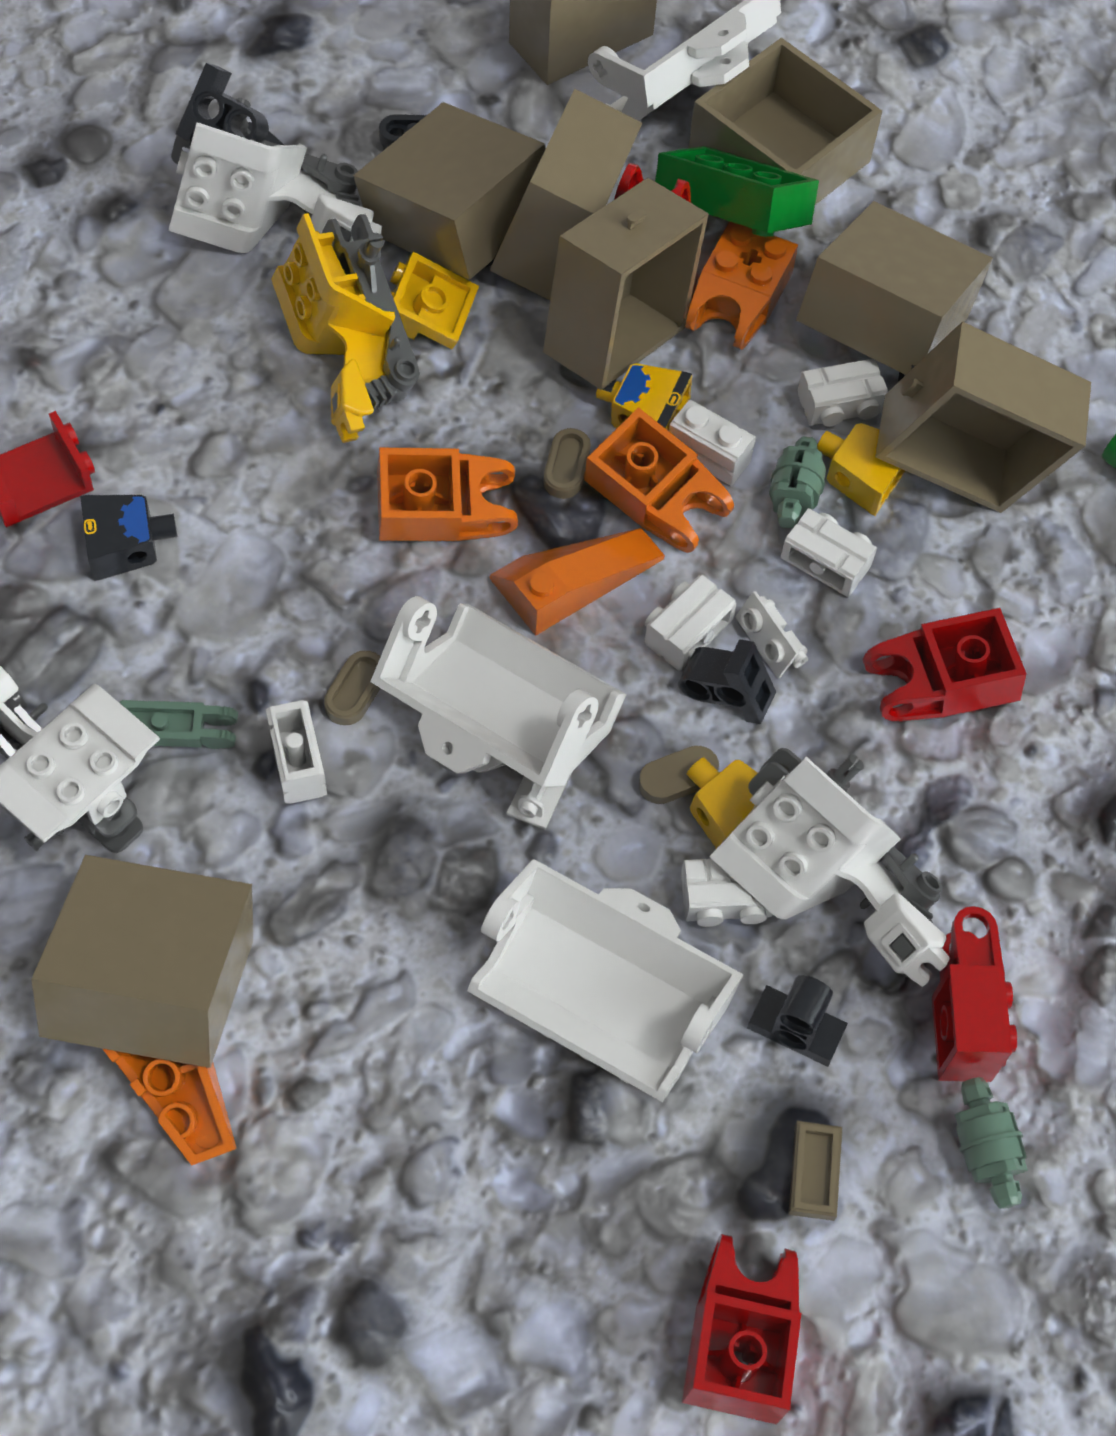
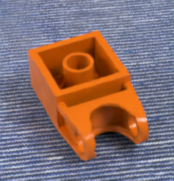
[685,221,798,350]
[584,407,734,553]
[377,447,518,541]

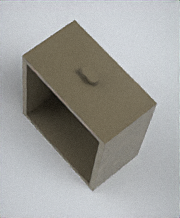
[509,0,657,85]
[688,37,883,205]
[490,88,642,300]
[353,102,546,280]
[543,178,709,390]
[796,201,993,375]
[875,321,1091,513]
[31,855,253,1068]

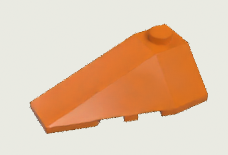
[490,528,665,636]
[102,1048,237,1166]

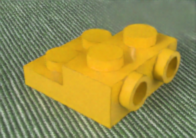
[389,252,479,349]

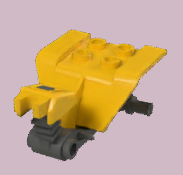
[271,213,420,443]

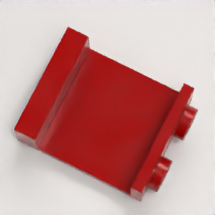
[0,411,95,528]

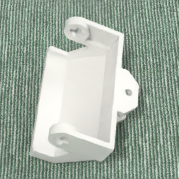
[588,0,781,121]
[370,596,627,787]
[467,859,743,1102]

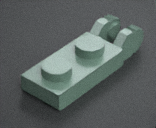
[120,700,238,749]

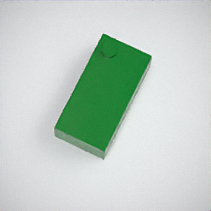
[655,146,819,237]

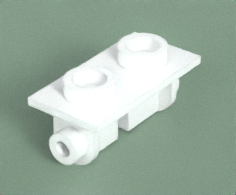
[735,591,808,679]
[507,771,573,830]

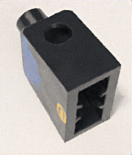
[80,495,178,581]

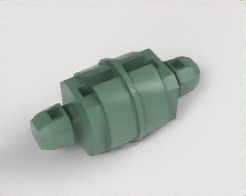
[769,436,826,529]
[955,1077,1028,1209]

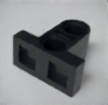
[176,63,269,143]
[678,639,776,724]
[747,975,848,1067]

